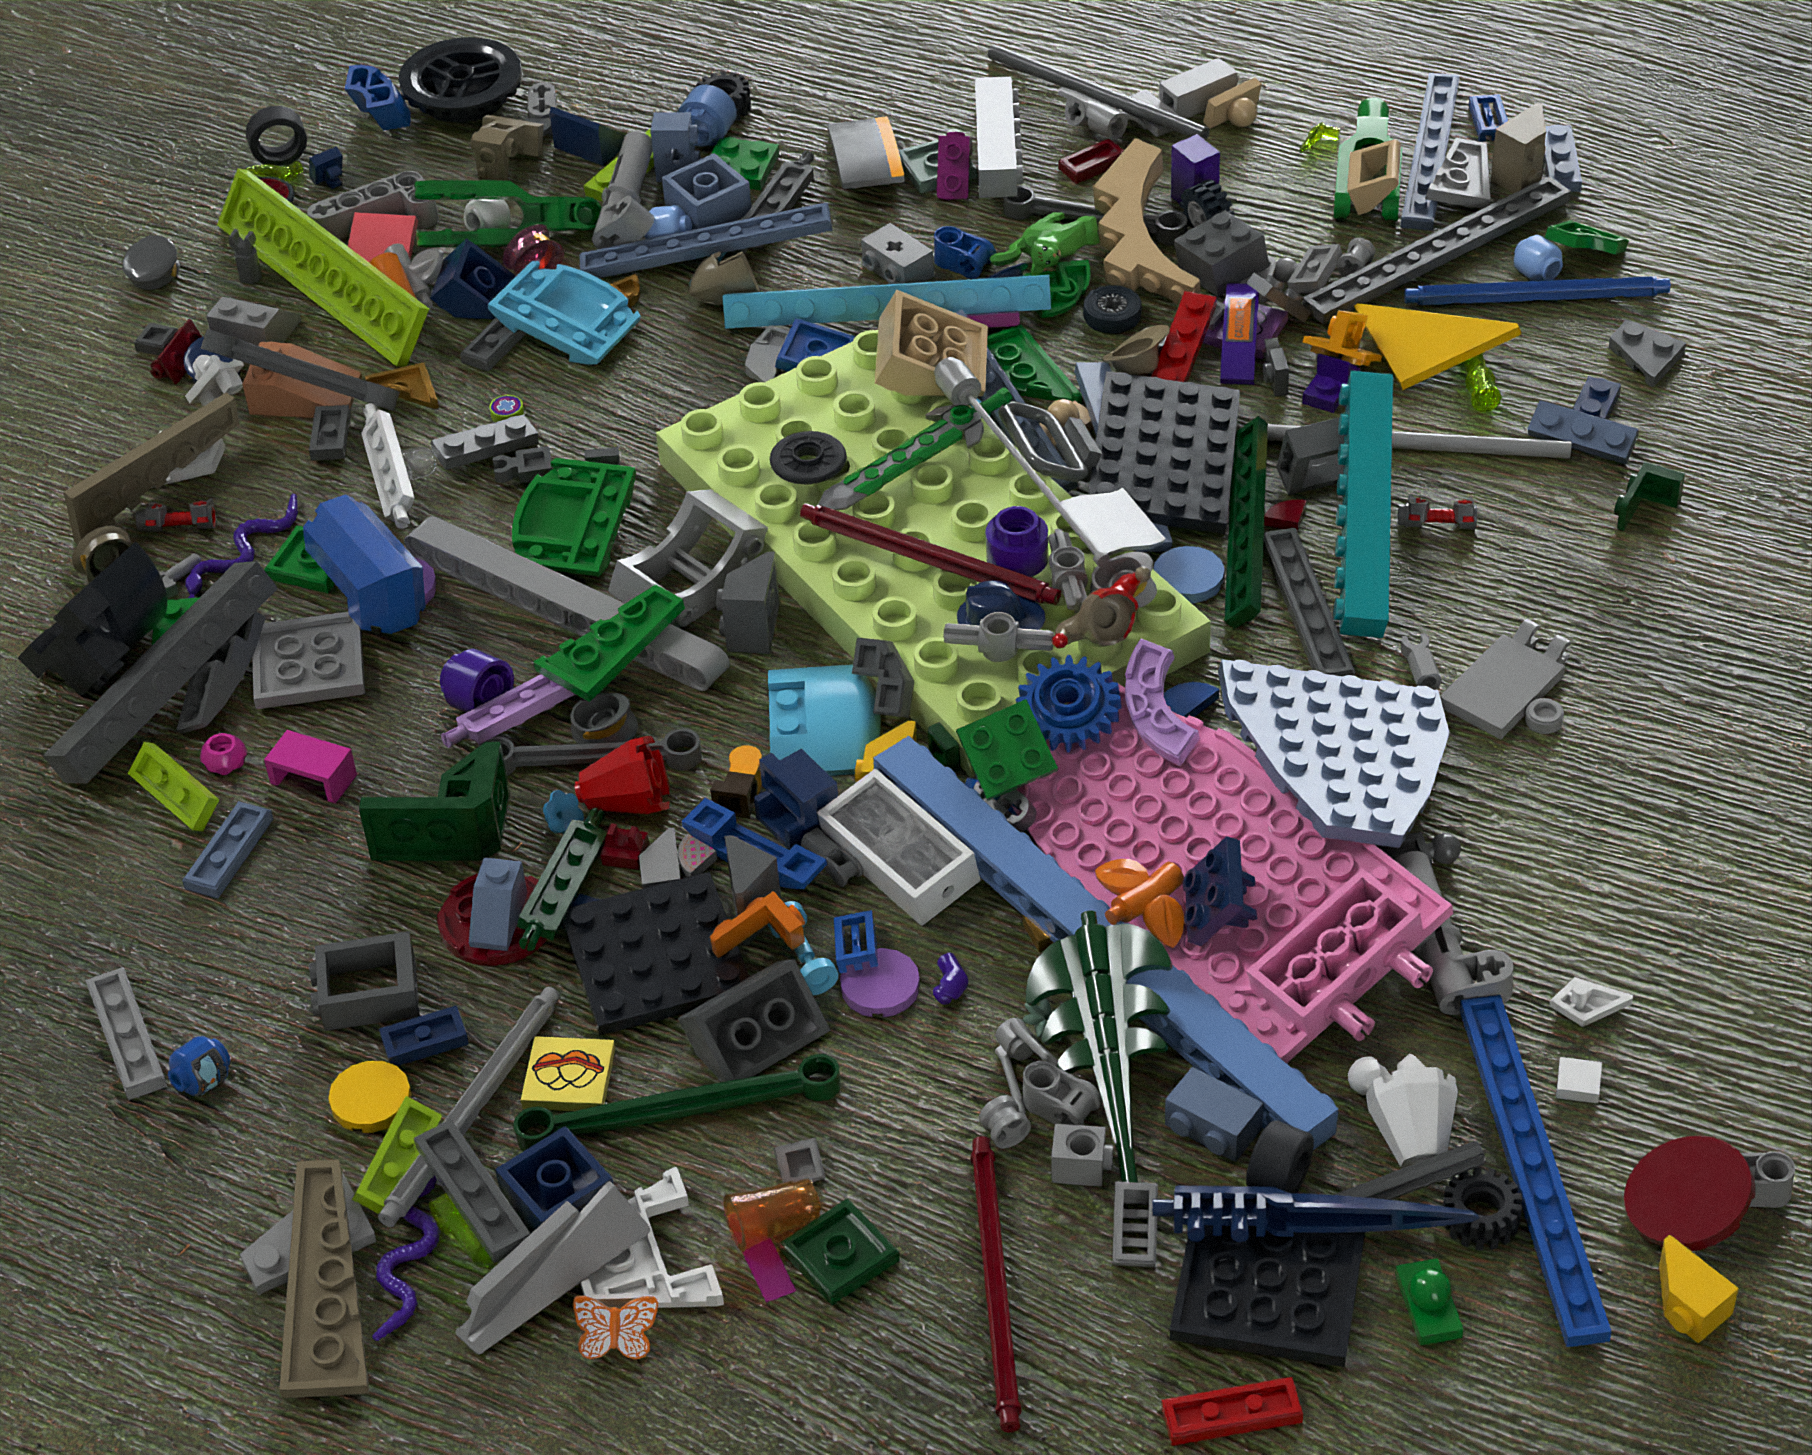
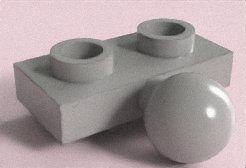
[1275,244,1343,295]

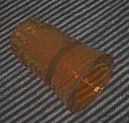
[723,1178,821,1252]

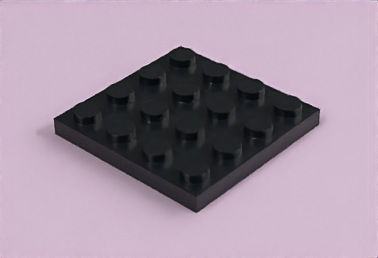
[562,872,749,1036]
[1169,1225,1365,1367]

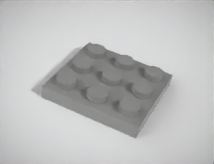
[252,612,365,709]

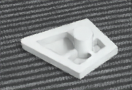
[1550,977,1633,1027]

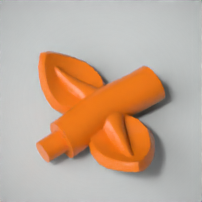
[1095,859,1185,949]

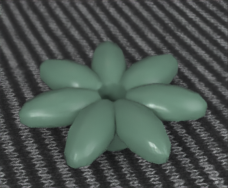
[1022,999,1062,1041]

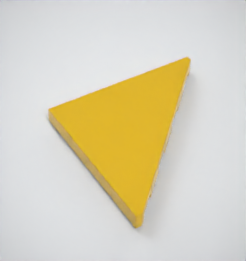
[1354,303,1522,390]

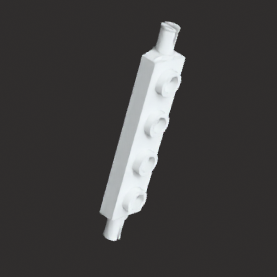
[361,403,415,529]

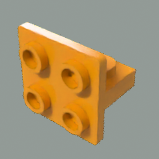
[1302,310,1383,366]

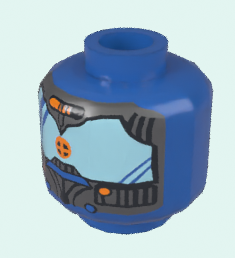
[168,1036,231,1096]

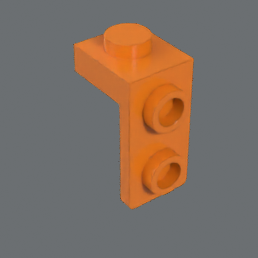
[710,891,805,958]

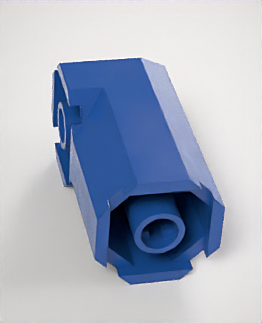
[303,494,426,634]

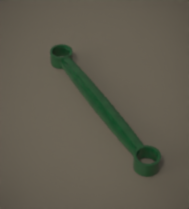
[513,1054,841,1152]

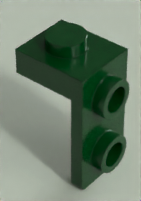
[1614,462,1685,531]

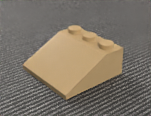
[875,290,988,396]

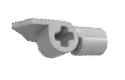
[1058,87,1147,140]

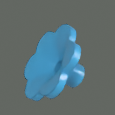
[543,790,584,834]

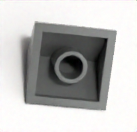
[725,835,781,946]

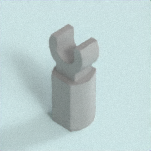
[1401,633,1442,690]

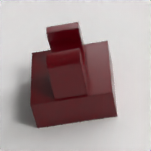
[600,823,649,870]

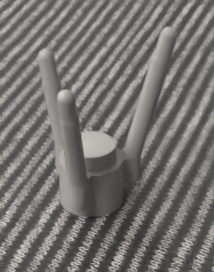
[995,1018,1058,1115]

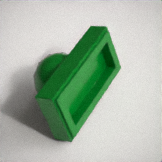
[1395,1258,1463,1346]

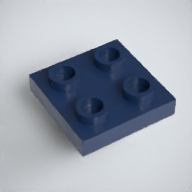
[1183,836,1257,946]

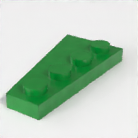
[533,584,685,702]

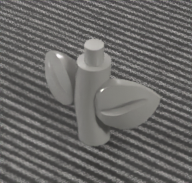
[384,243,444,309]

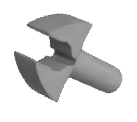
[158,553,202,598]

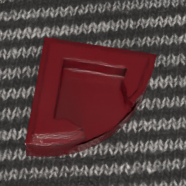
[1264,499,1307,532]

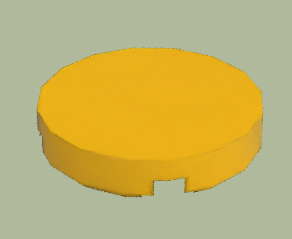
[328,1061,412,1133]

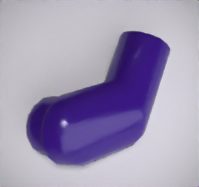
[933,953,969,1005]

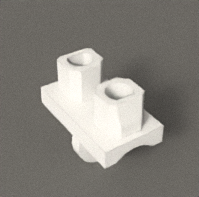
[185,355,244,406]

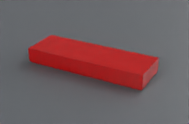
[1161,1377,1303,1446]

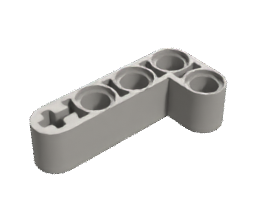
[307,171,439,240]

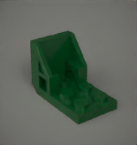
[359,742,510,861]

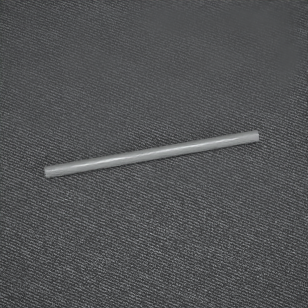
[1267,424,1572,459]

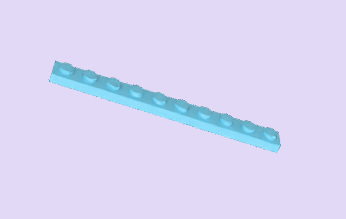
[722,275,1051,329]

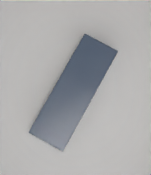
[182,801,274,898]

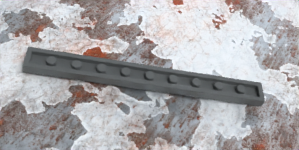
[1302,176,1571,324]

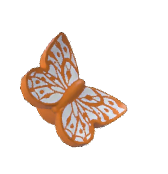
[573,1296,658,1359]

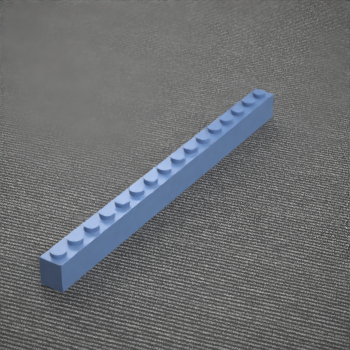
[873,736,1339,1149]

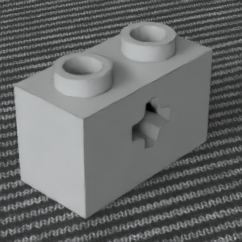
[861,223,934,284]

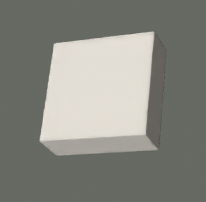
[1556,1057,1602,1104]

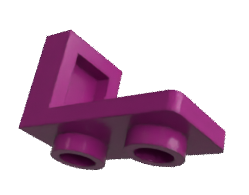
[937,132,973,200]

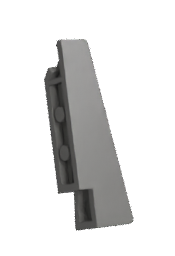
[455,1181,650,1354]

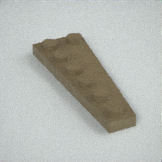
[64,392,239,545]
[279,1159,369,1398]

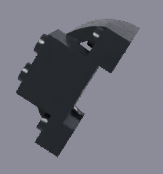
[18,542,168,697]

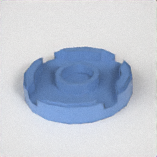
[1153,546,1224,604]

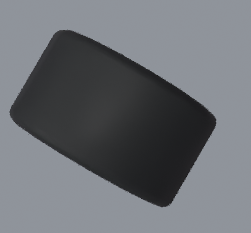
[1246,1121,1314,1193]

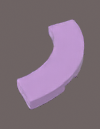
[1125,638,1200,766]

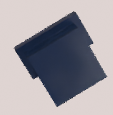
[754,748,838,850]

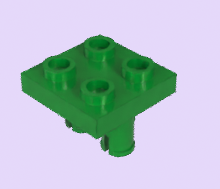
[956,699,1058,801]

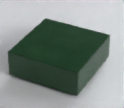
[928,722,960,773]

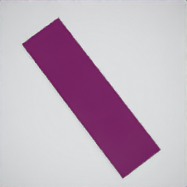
[724,1203,796,1303]

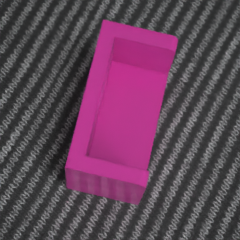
[264,730,357,803]

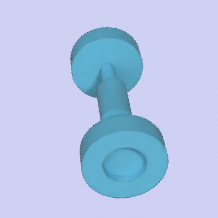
[767,901,838,995]

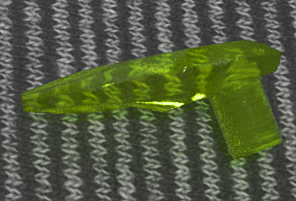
[1299,122,1341,153]
[245,161,303,182]

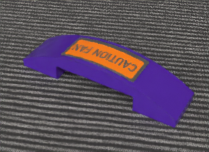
[1220,283,1260,385]

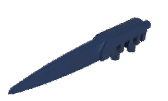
[1152,1185,1480,1242]

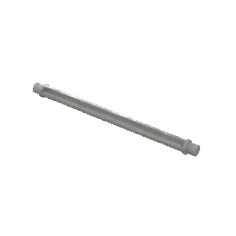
[378,987,560,1227]

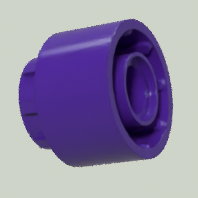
[985,506,1049,577]
[440,649,514,713]

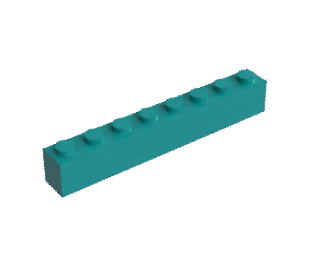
[1333,371,1393,638]

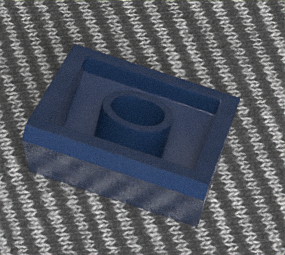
[549,106,625,166]

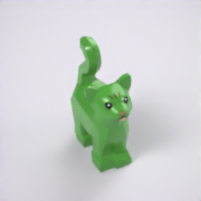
[990,212,1100,276]

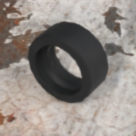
[246,106,307,167]

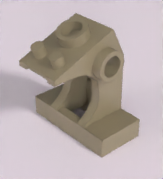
[471,115,544,180]

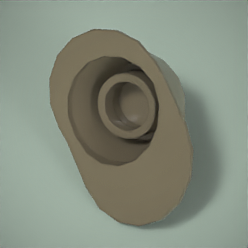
[1102,325,1170,377]

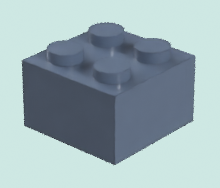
[662,153,751,230]

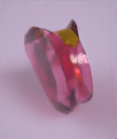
[503,224,564,275]

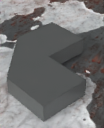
[852,638,914,718]

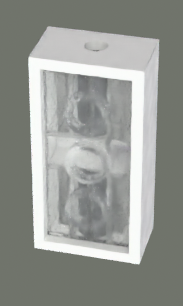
[817,768,981,926]

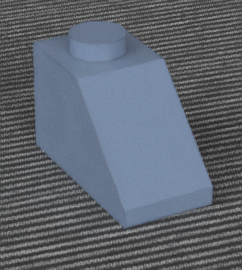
[469,858,527,951]

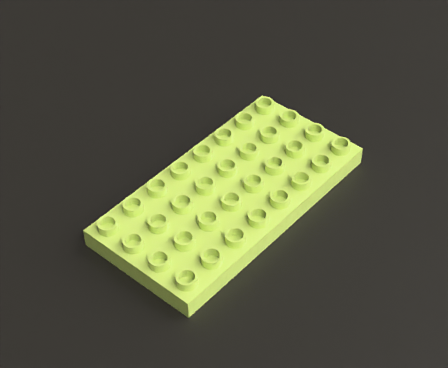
[656,330,1211,778]

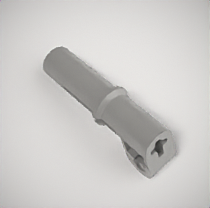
[592,131,654,249]
[1395,851,1513,1015]

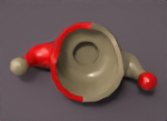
[1052,566,1151,649]

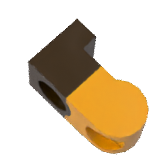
[710,745,762,819]

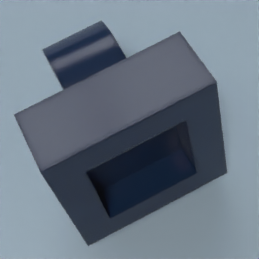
[309,146,343,189]

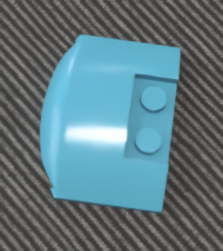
[488,261,641,364]
[768,664,881,776]

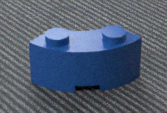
[345,65,411,131]

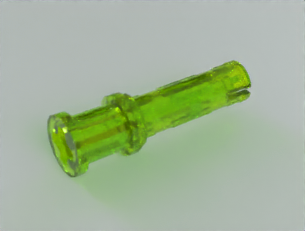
[1463,353,1501,412]

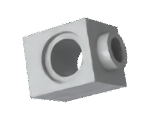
[1051,1124,1113,1186]

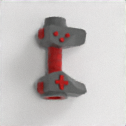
[1397,495,1477,529]
[136,498,216,533]

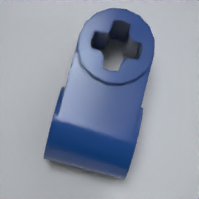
[934,226,996,279]

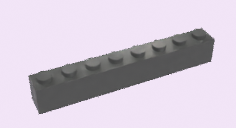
[43,561,278,783]

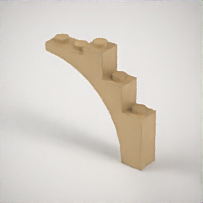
[1093,138,1201,305]

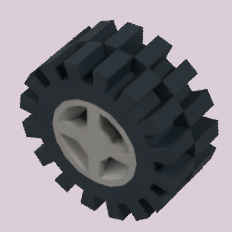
[1180,180,1235,228]

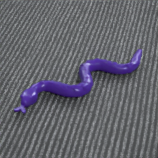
[185,493,298,598]
[372,1176,441,1341]

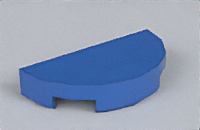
[1164,682,1219,718]

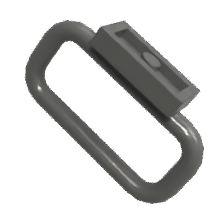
[998,401,1102,483]

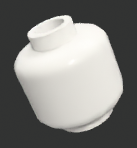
[464,200,511,231]

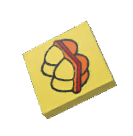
[521,1036,615,1111]

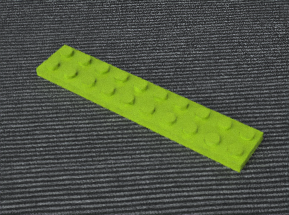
[217,168,429,367]

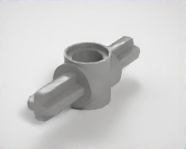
[1048,529,1088,613]
[943,612,1054,662]

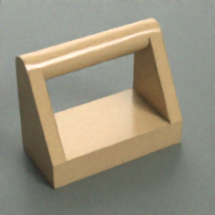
[1347,140,1401,215]

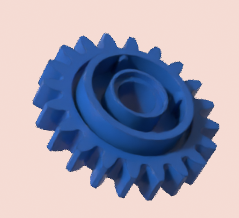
[1016,655,1122,752]

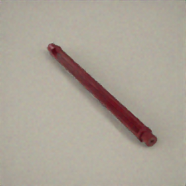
[800,503,1061,606]
[970,1136,1022,1433]

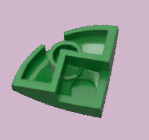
[1024,260,1091,318]

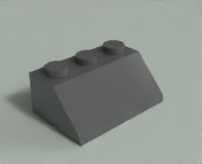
[678,959,831,1082]

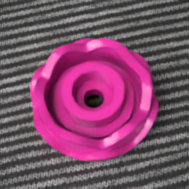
[200,733,247,775]

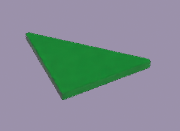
[987,324,1082,404]

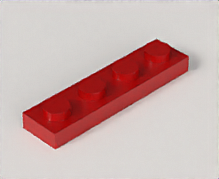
[1151,291,1217,382]

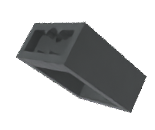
[1276,417,1344,495]
[309,931,420,1031]

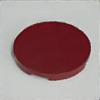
[437,874,547,966]
[1624,1136,1756,1252]

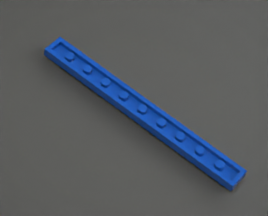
[1459,995,1612,1347]

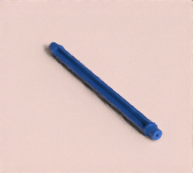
[1404,276,1670,306]

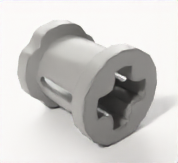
[1337,237,1376,277]

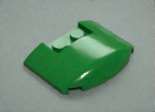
[512,458,636,576]

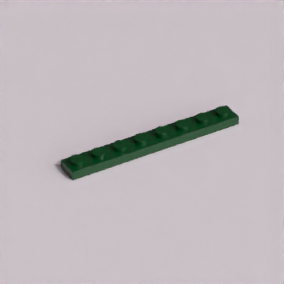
[1224,416,1268,629]

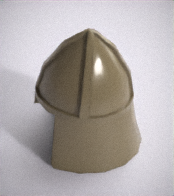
[689,251,760,305]

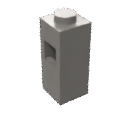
[1159,58,1238,119]

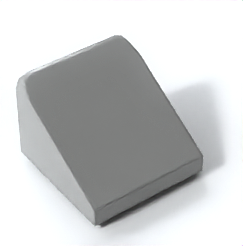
[774,1138,825,1189]

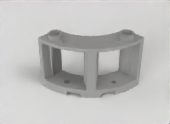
[608,489,768,628]

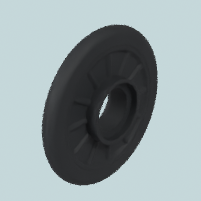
[770,431,846,485]

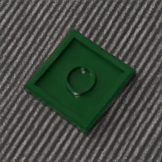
[780,1198,900,1305]

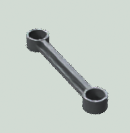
[1003,186,1187,245]
[201,329,400,411]
[478,728,702,776]

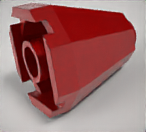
[574,736,670,814]

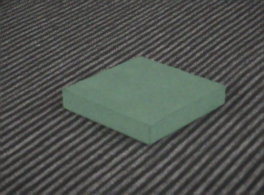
[899,140,977,194]

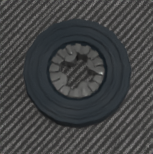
[1083,285,1142,334]

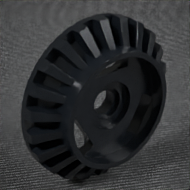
[399,37,523,123]

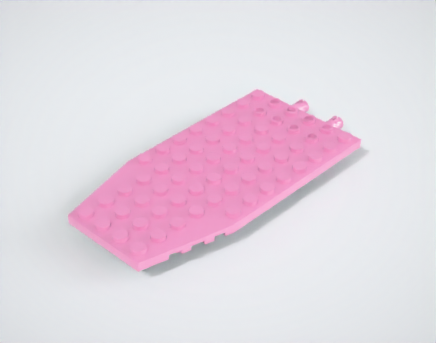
[1011,684,1453,1064]

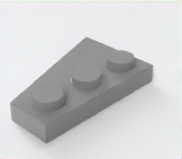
[1425,138,1491,209]
[240,1171,377,1295]

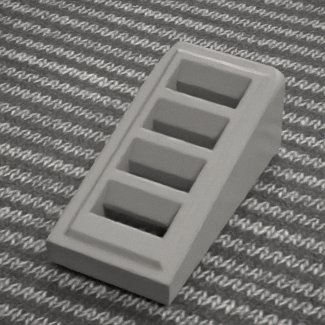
[1112,1182,1158,1267]

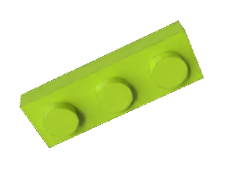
[128,742,220,832]
[352,1096,442,1214]

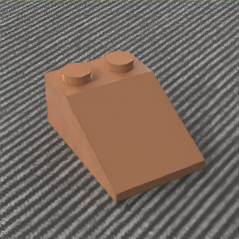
[242,342,362,418]

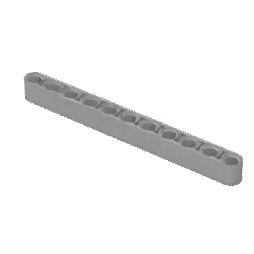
[404,516,730,691]

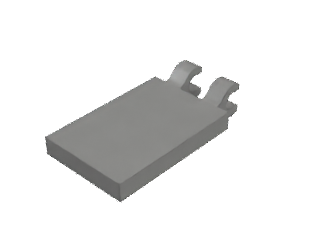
[1440,619,1571,740]

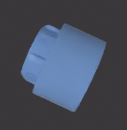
[677,85,737,146]

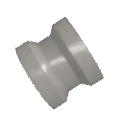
[979,1095,1031,1149]

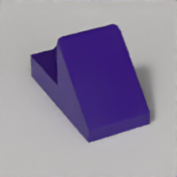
[1302,353,1361,413]

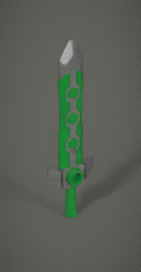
[818,387,1013,511]

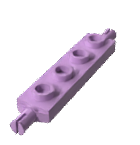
[441,675,576,748]

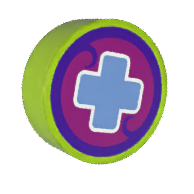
[489,395,524,422]

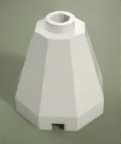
[1366,1067,1458,1168]

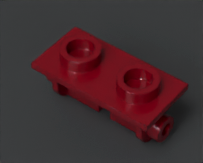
[150,319,202,384]

